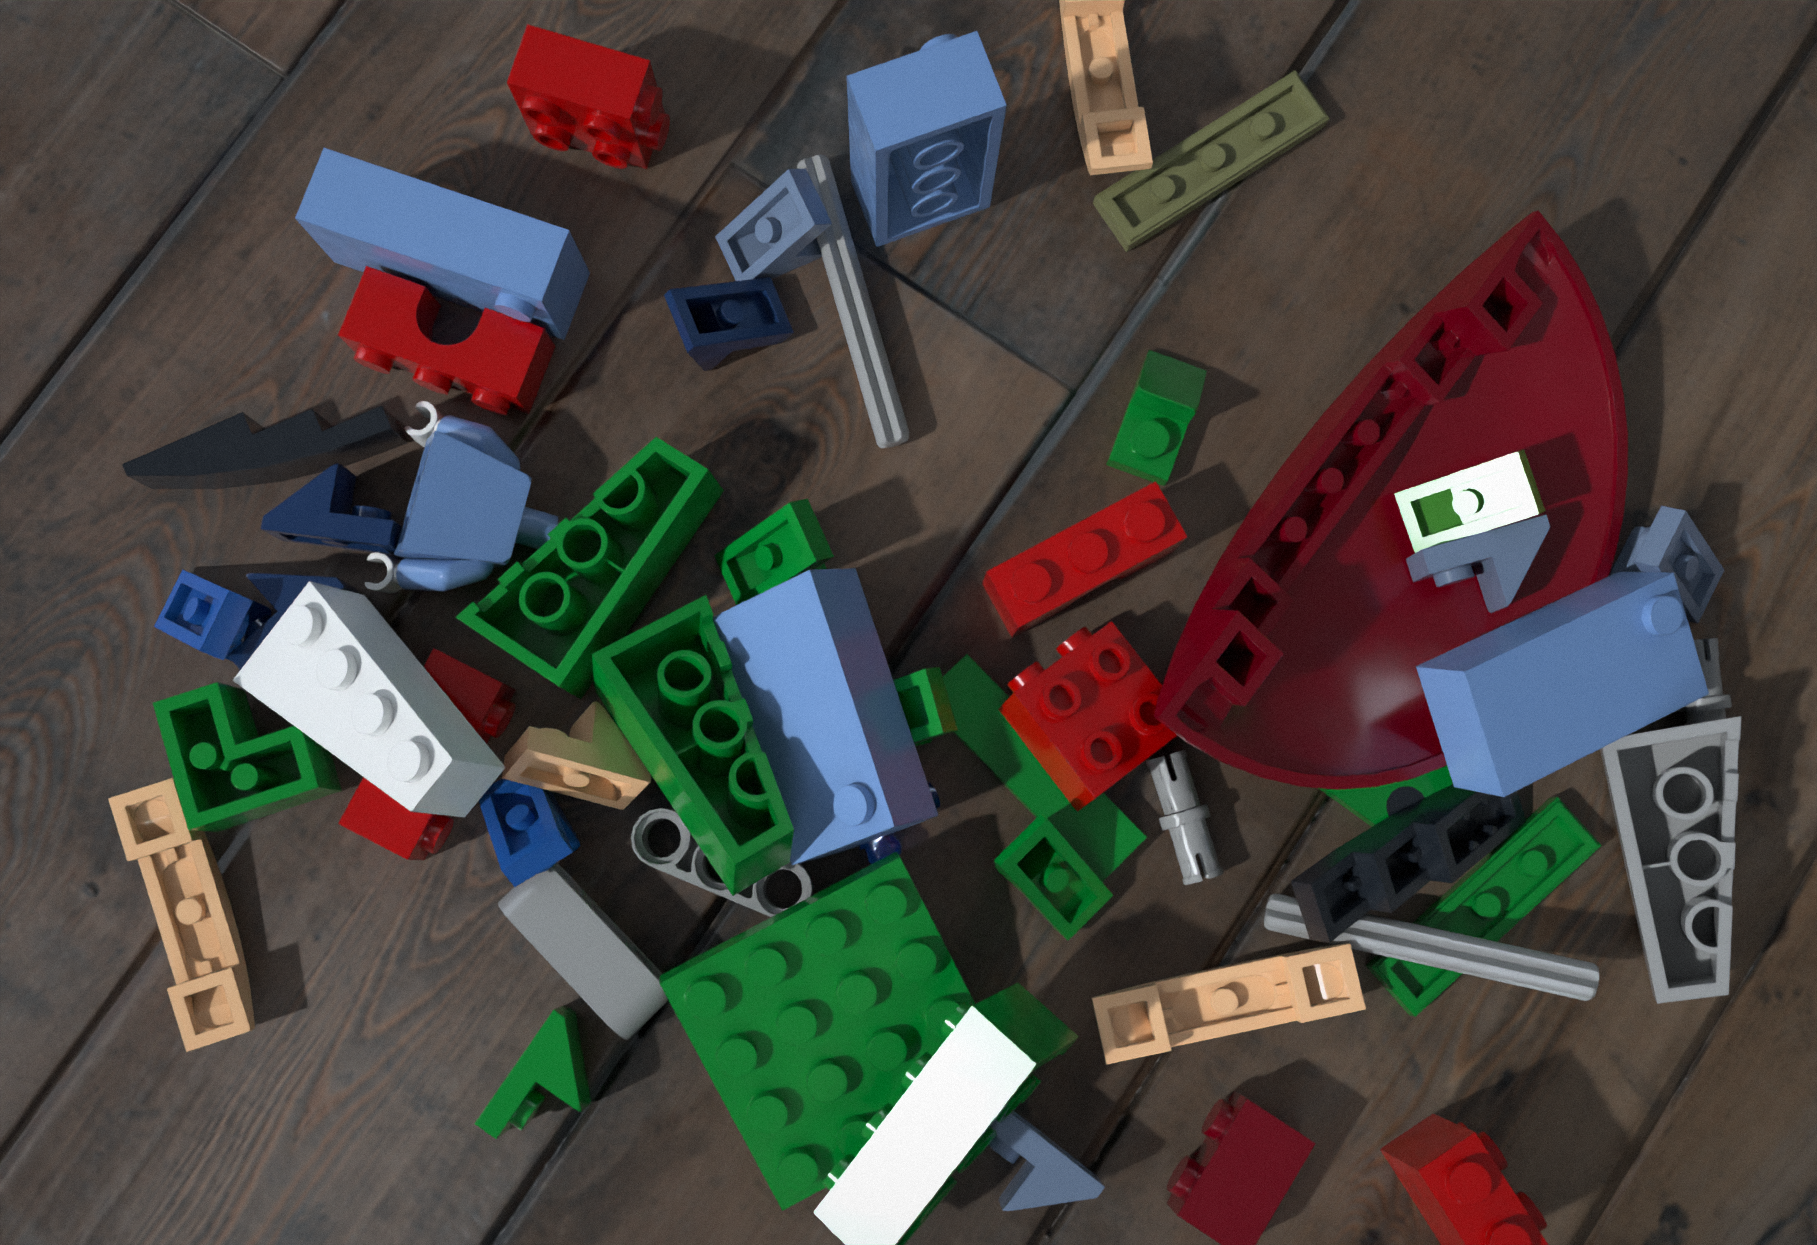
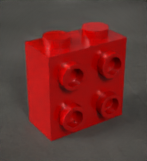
[507,24,670,169]
[999,621,1177,811]
[1380,1114,1548,1245]

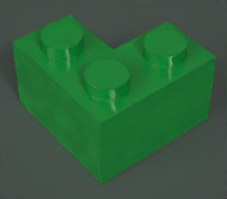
[153,682,342,832]

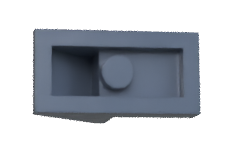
[715,168,832,281]
[1610,506,1724,624]
[1406,515,1550,613]
[989,1111,1105,1211]

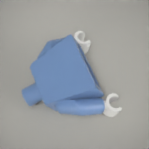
[365,401,558,594]

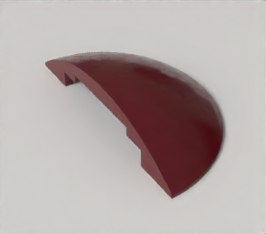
[1154,210,1628,790]

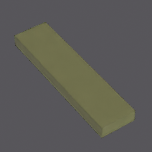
[1093,70,1330,253]

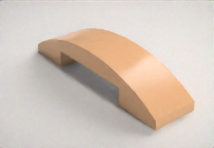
[1059,0,1153,175]
[108,778,255,1052]
[1091,943,1366,1064]

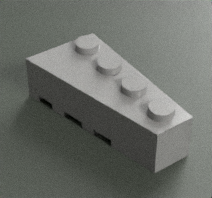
[1600,716,1741,1004]

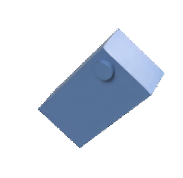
[847,31,1007,247]
[295,148,590,340]
[713,568,938,866]
[1416,572,1709,797]

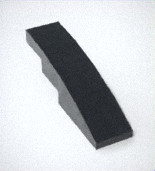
[122,405,408,489]
[1291,785,1526,943]

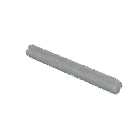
[797,155,909,448]
[1264,893,1599,1001]

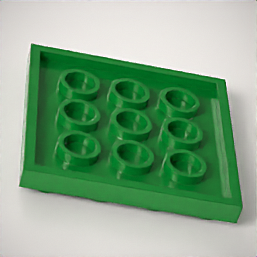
[659,851,975,1211]

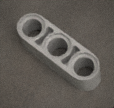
[631,808,814,917]
[498,863,668,1040]

